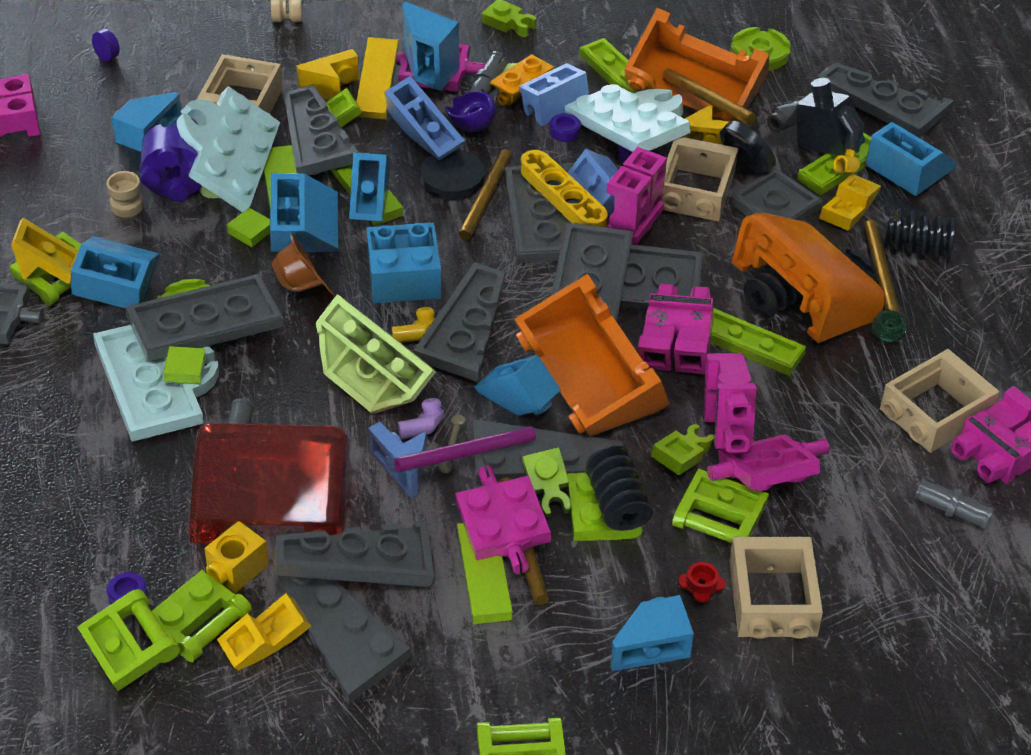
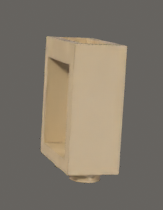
[197,54,283,114]
[660,137,738,222]
[880,349,1000,453]
[729,537,823,639]

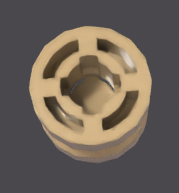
[271,0,302,22]
[107,171,143,218]

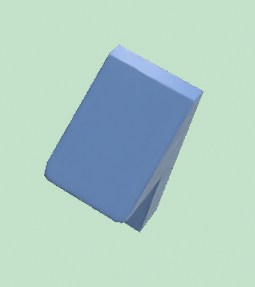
[368,422,427,498]

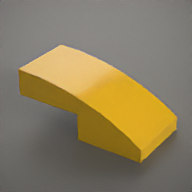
[819,174,881,231]
[217,593,311,671]

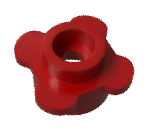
[678,562,726,603]

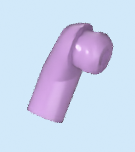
[397,398,444,440]

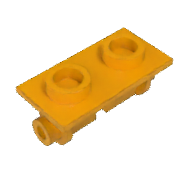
[490,54,554,106]

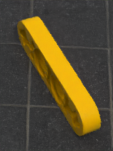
[521,150,608,228]

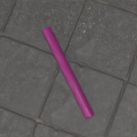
[394,426,536,473]

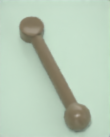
[438,415,466,474]

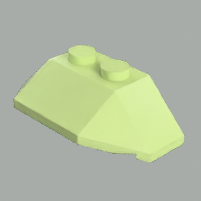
[316,294,436,414]

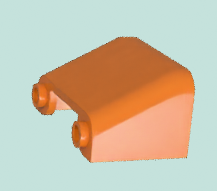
[624,8,770,121]
[731,212,885,343]
[515,274,670,437]

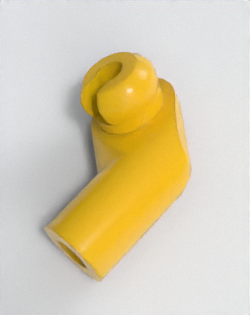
[391,307,435,343]

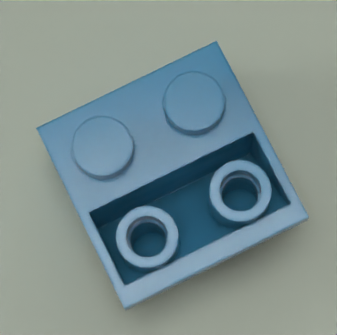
[402,1,460,91]
[866,122,957,196]
[270,173,338,252]
[366,222,441,304]
[71,236,159,308]

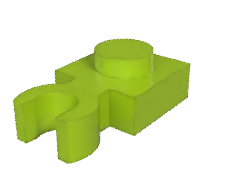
[482,0,537,37]
[651,424,714,475]
[522,447,570,518]

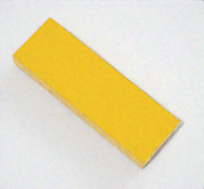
[356,37,399,120]

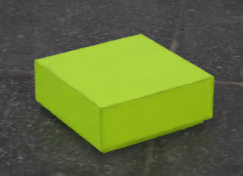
[326,88,362,127]
[226,208,270,247]
[163,346,206,384]

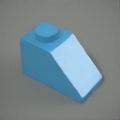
[111,92,182,152]
[349,152,390,222]
[475,355,561,416]
[611,595,694,671]

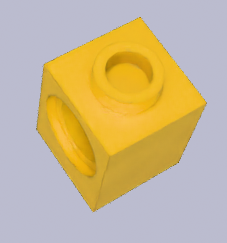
[204,521,269,593]

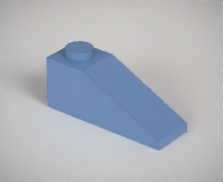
[384,76,465,160]

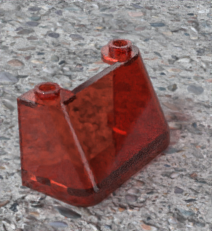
[189,423,351,544]

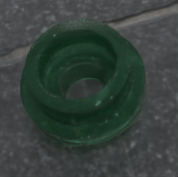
[871,310,907,342]

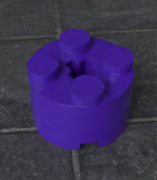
[140,123,202,202]

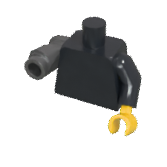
[767,78,865,173]

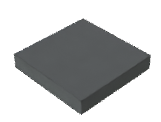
[730,168,823,221]

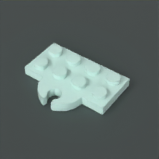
[565,85,690,152]
[177,86,280,212]
[93,325,219,442]

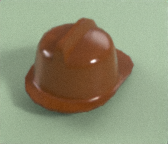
[272,233,336,298]

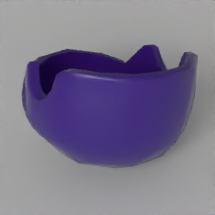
[445,90,496,133]

